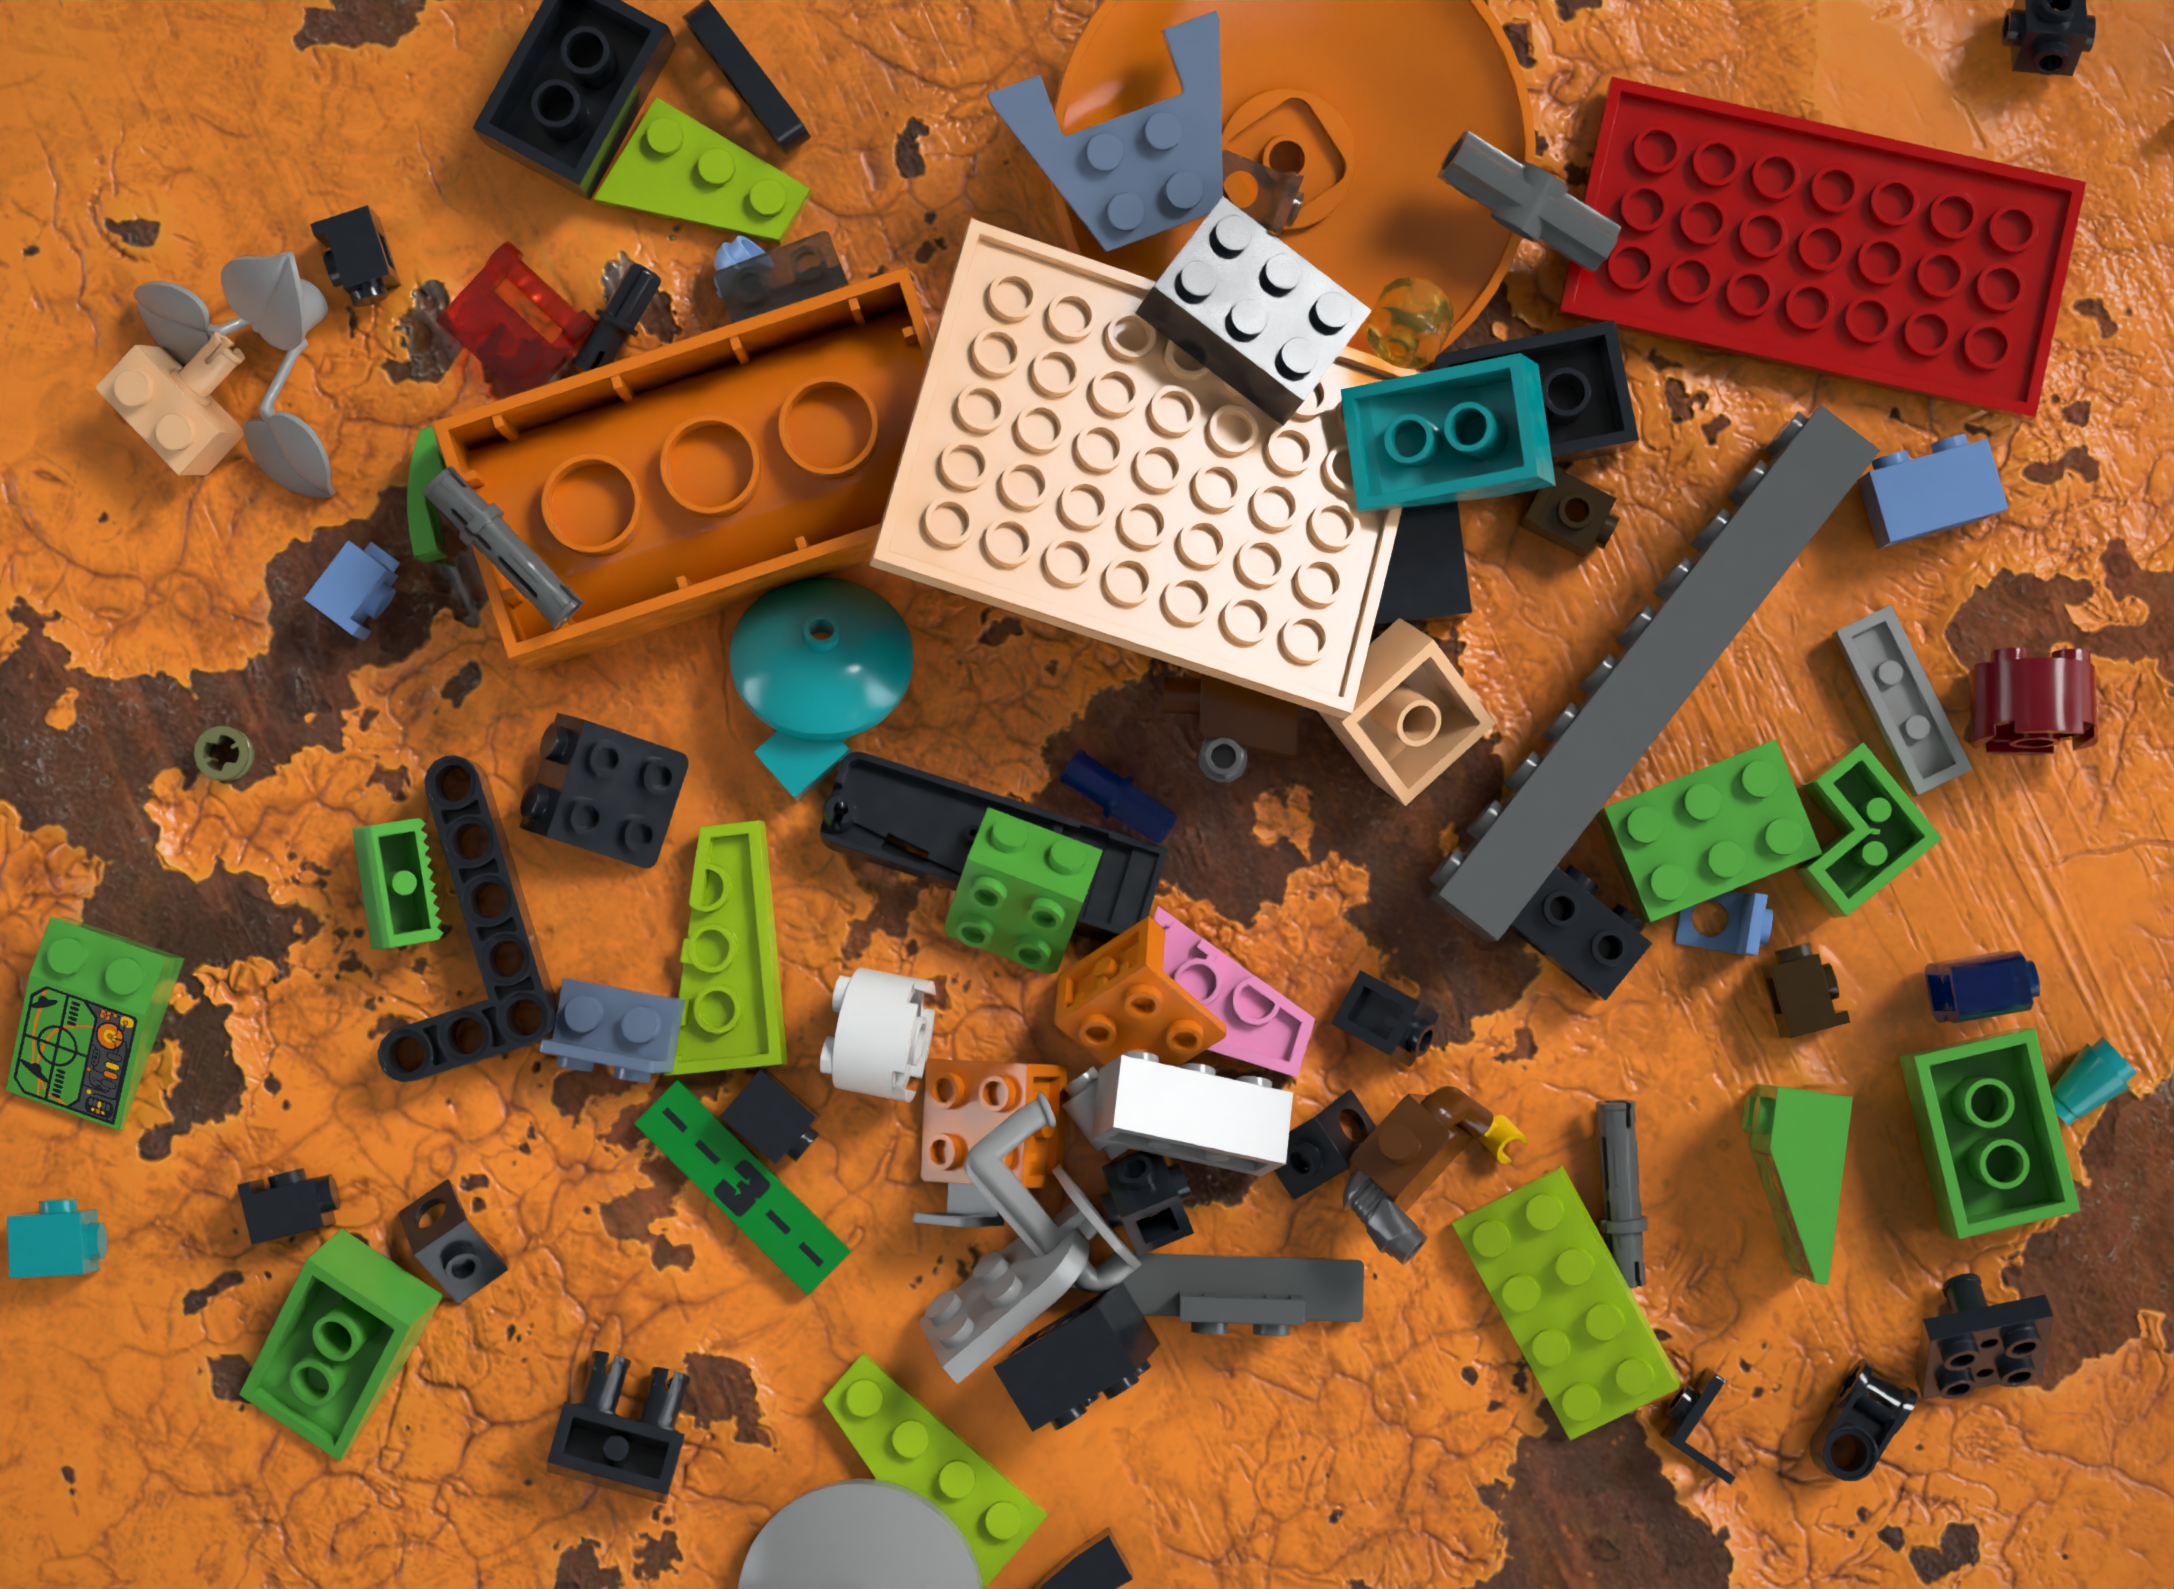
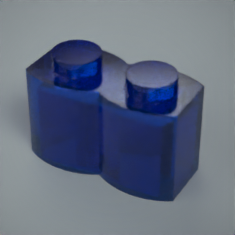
[1924,950,2040,1024]

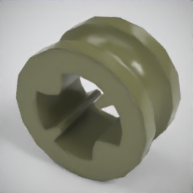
[194,726,255,782]

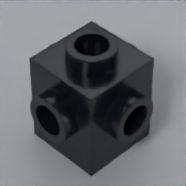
[2002,0,2096,76]
[1099,1151,1194,1256]

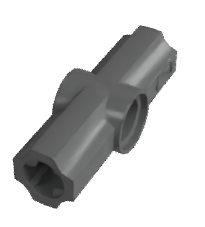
[1437,131,1621,272]

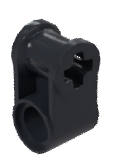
[1810,1358,1918,1481]

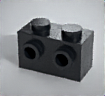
[1508,865,1652,1001]

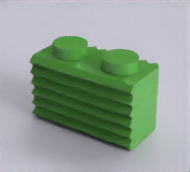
[352,818,444,949]

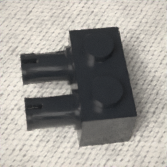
[547,1351,691,1504]

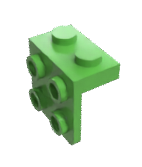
[944,807,1103,974]

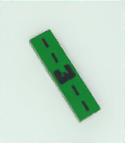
[634,1079,853,1295]

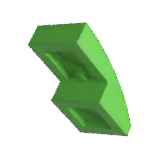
[407,426,448,563]

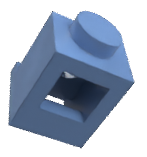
[304,540,401,641]

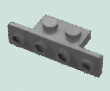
[1122,1253,1364,1336]

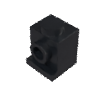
[310,205,401,307]
[237,1168,340,1245]

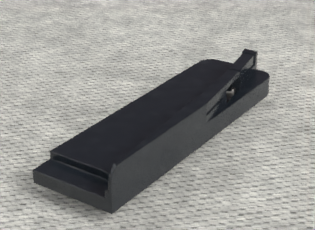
[820,752,1169,944]

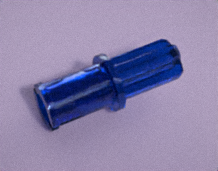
[1060,749,1177,844]

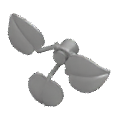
[133,252,336,498]

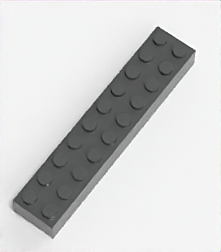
[1428,405,1880,943]

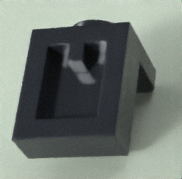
[1331,970,1439,1067]

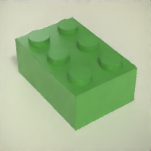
[1596,739,1823,923]
[1899,1028,2080,1239]

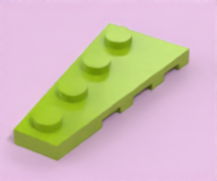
[822,1352,1048,1589]

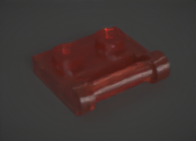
[435,241,597,394]

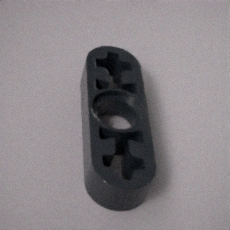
[682,0,811,156]

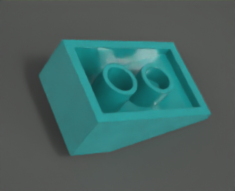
[1340,353,1556,512]

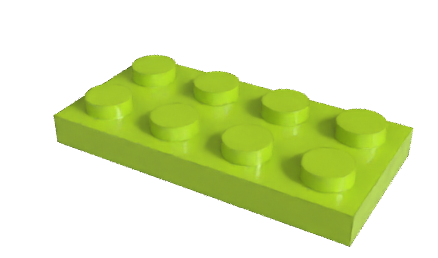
[1452,1165,1682,1441]

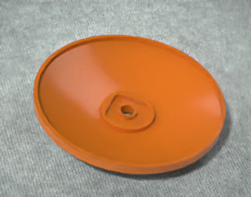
[1049,0,1536,370]

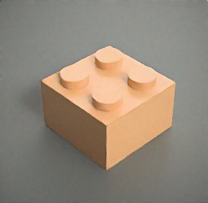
[1318,618,1495,806]

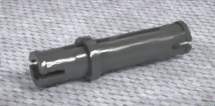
[422,466,584,630]
[1595,1099,1648,1288]

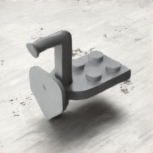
[918,1092,1142,1384]

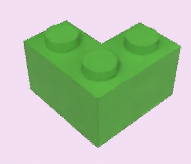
[1794,742,1943,918]

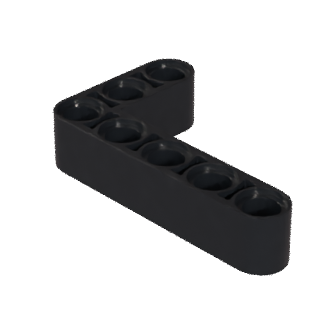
[378,755,558,1082]

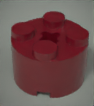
[1969,648,2098,755]

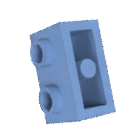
[1857,434,2008,549]

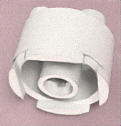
[820,967,936,1102]

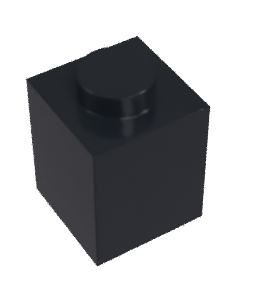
[720,1068,821,1165]

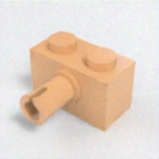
[95,332,245,475]

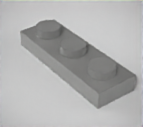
[1832,605,1973,797]

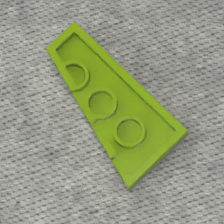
[664,820,788,1076]

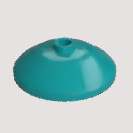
[730,577,913,740]

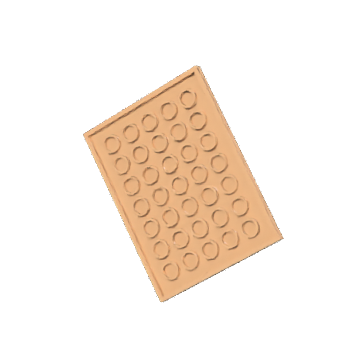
[869,218,1423,719]

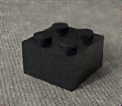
[993,1282,1160,1432]

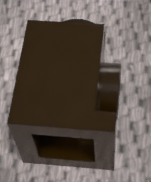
[1519,464,1620,558]
[1761,942,1850,1038]

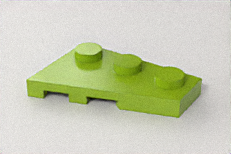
[594,97,812,245]

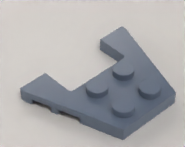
[986,11,1223,252]

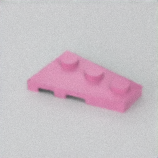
[1154,906,1315,1077]

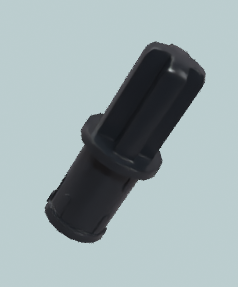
[571,262,661,371]

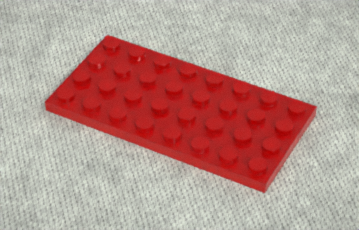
[1557,77,2086,421]

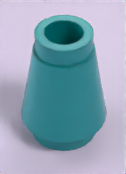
[2051,1037,2137,1126]

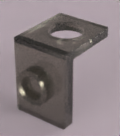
[1222,150,1304,235]

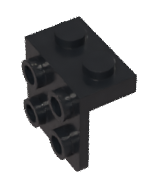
[519,713,689,868]

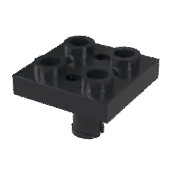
[1915,1273,2054,1400]

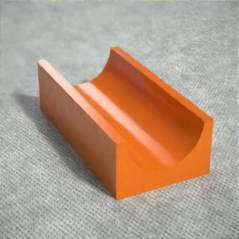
[432,266,933,672]

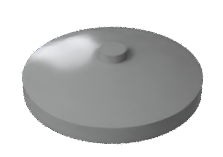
[738,1478,984,1589]

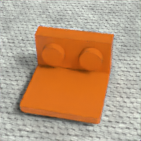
[1054,916,1226,1067]
[921,1059,1068,1188]

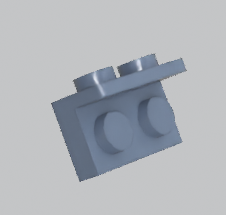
[539,978,685,1083]

